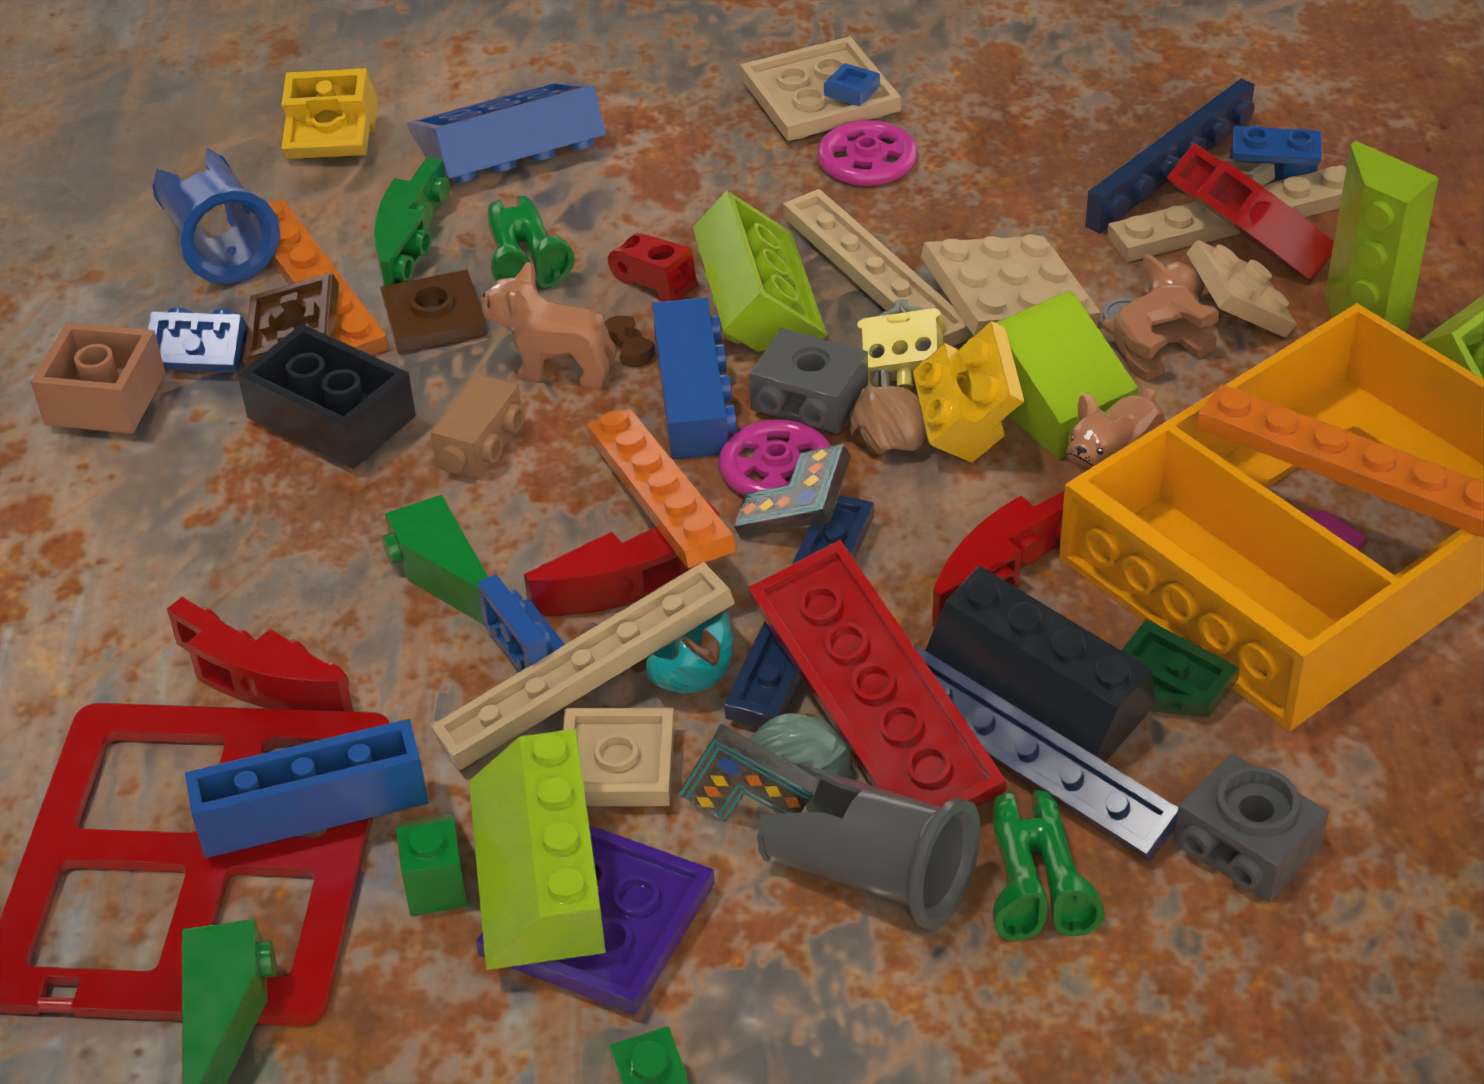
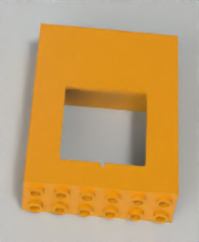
[1059,303,1484,732]

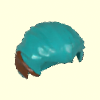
[646,612,734,694]

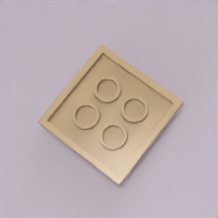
[740,36,901,141]
[921,234,1101,336]

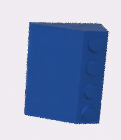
[407,81,606,183]

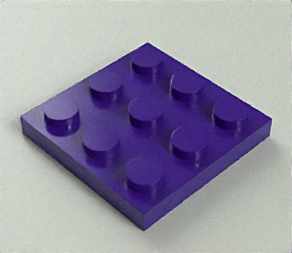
[476,825,715,1016]

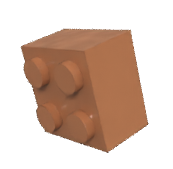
[31,322,165,434]

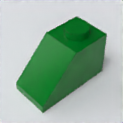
[396,812,468,916]

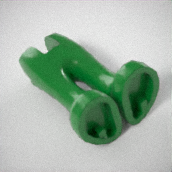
[487,196,575,288]
[992,790,1105,941]

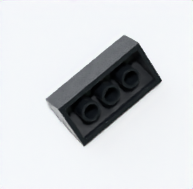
[925,565,1156,762]

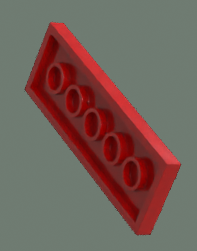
[748,540,1007,807]

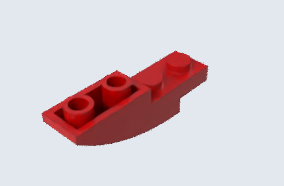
[1167,143,1334,282]
[932,490,1065,628]
[524,501,719,616]
[167,597,353,711]

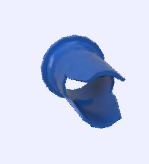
[151,147,280,284]

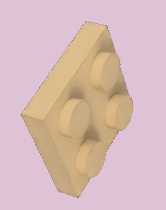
[1186,240,1297,338]
[563,708,675,806]

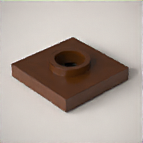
[380,269,487,353]
[243,273,339,366]

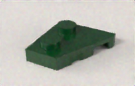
[1121,619,1239,717]

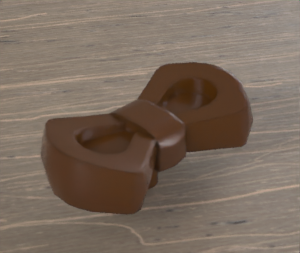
[604,315,655,367]

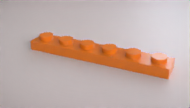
[268,198,389,356]
[1197,384,1484,538]
[586,409,737,569]

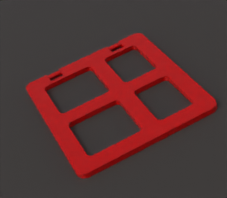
[0,703,390,1026]

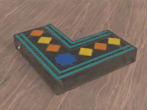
[734,444,851,540]
[677,724,821,822]

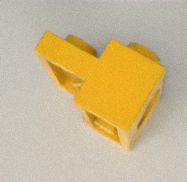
[281,68,379,159]
[913,321,1025,463]

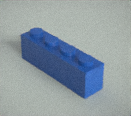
[652,297,737,459]
[185,719,429,858]

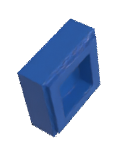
[824,63,880,106]

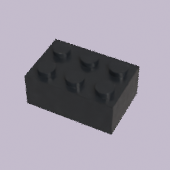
[237,324,416,469]

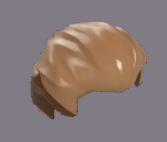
[848,385,927,456]

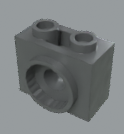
[749,328,868,434]
[1174,753,1329,902]

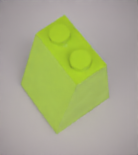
[996,290,1138,460]

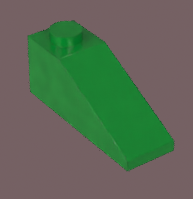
[382,495,488,625]
[182,919,277,1084]

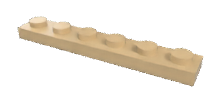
[1107,165,1346,262]
[783,189,972,347]
[431,562,735,771]

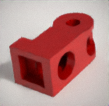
[607,233,698,302]

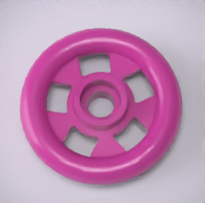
[817,120,918,186]
[718,419,835,504]

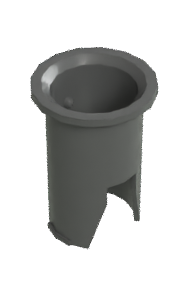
[757,763,981,931]

